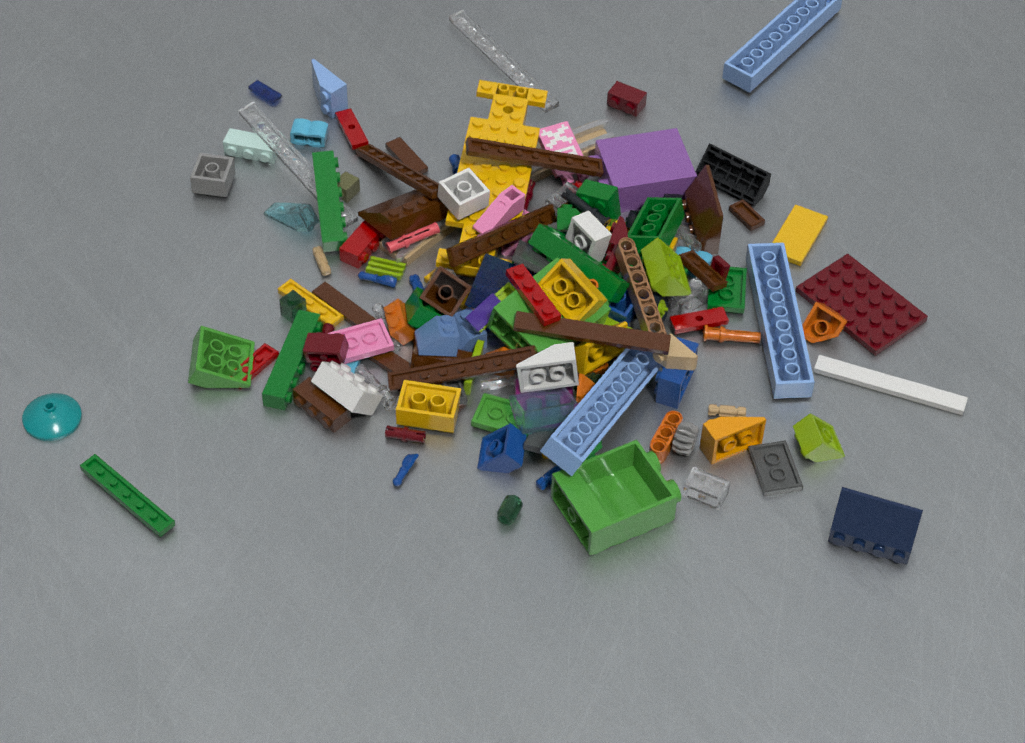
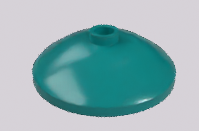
[22,393,82,441]

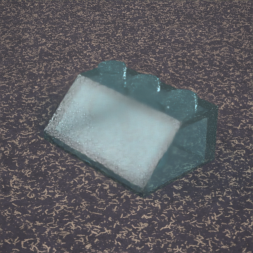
[509,387,578,434]

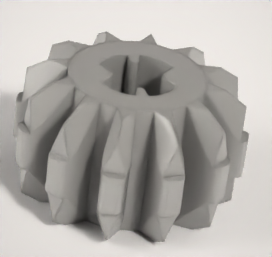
[672,421,699,456]

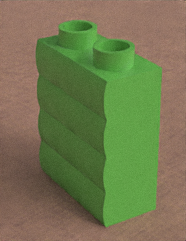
[551,439,681,555]

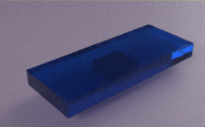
[248,80,282,104]

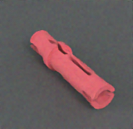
[386,222,440,254]

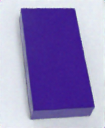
[465,293,501,333]

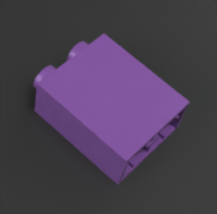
[588,128,697,213]

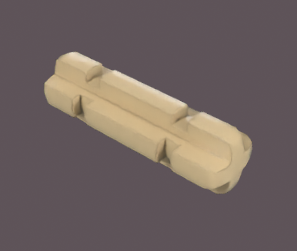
[312,246,331,276]
[708,404,746,417]

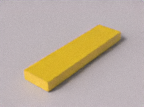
[277,278,344,327]

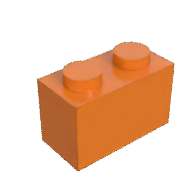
[384,298,417,346]

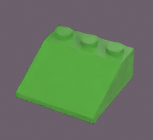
[188,326,255,388]

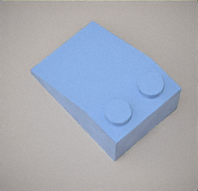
[311,59,348,119]

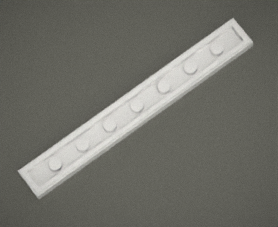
[813,355,968,416]

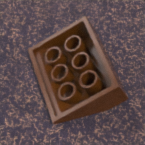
[682,165,723,255]
[358,190,448,240]

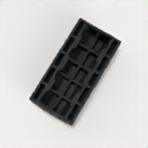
[695,143,771,205]

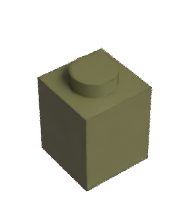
[337,171,360,203]

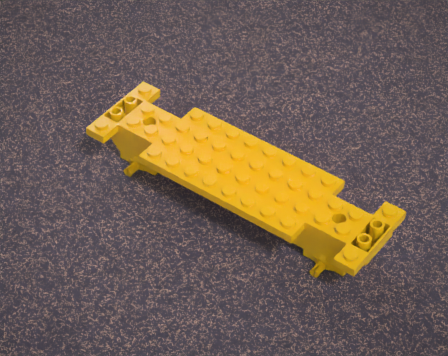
[435,80,548,281]

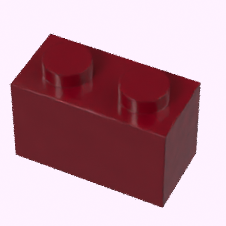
[607,81,647,117]
[303,332,349,364]

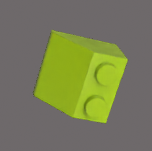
[793,413,845,463]

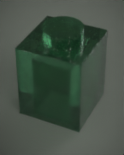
[279,290,307,324]

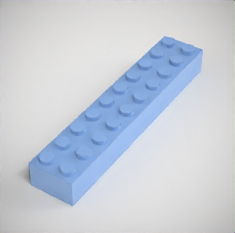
[722,0,842,93]
[746,243,815,399]
[540,349,662,476]

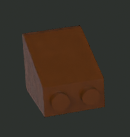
[419,266,472,317]

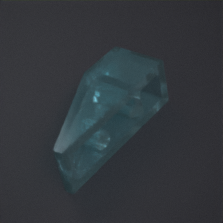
[264,202,319,232]

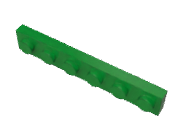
[80,454,175,537]

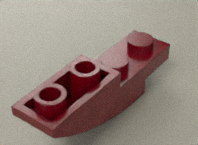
[603,216,628,274]

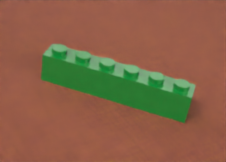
[312,150,348,252]
[528,224,630,304]
[262,310,323,411]

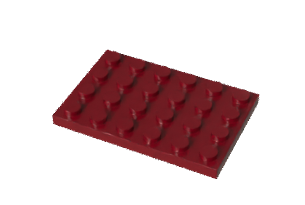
[795,253,928,356]

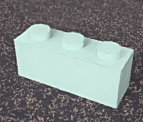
[223,128,281,164]

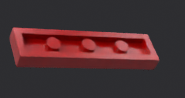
[506,263,561,326]

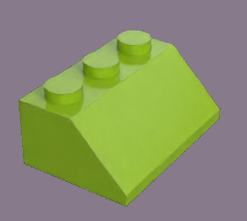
[641,238,691,296]

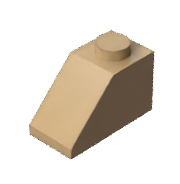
[653,333,698,370]

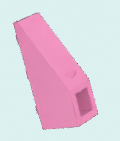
[473,185,525,234]

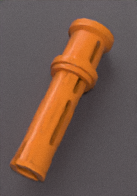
[703,325,761,344]

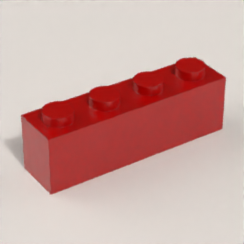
[339,220,386,269]

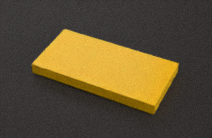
[772,204,828,266]

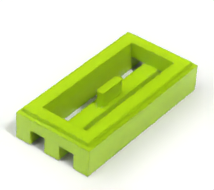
[365,256,406,281]

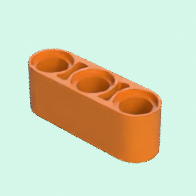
[649,411,683,464]

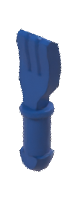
[358,271,397,287]
[393,454,419,487]

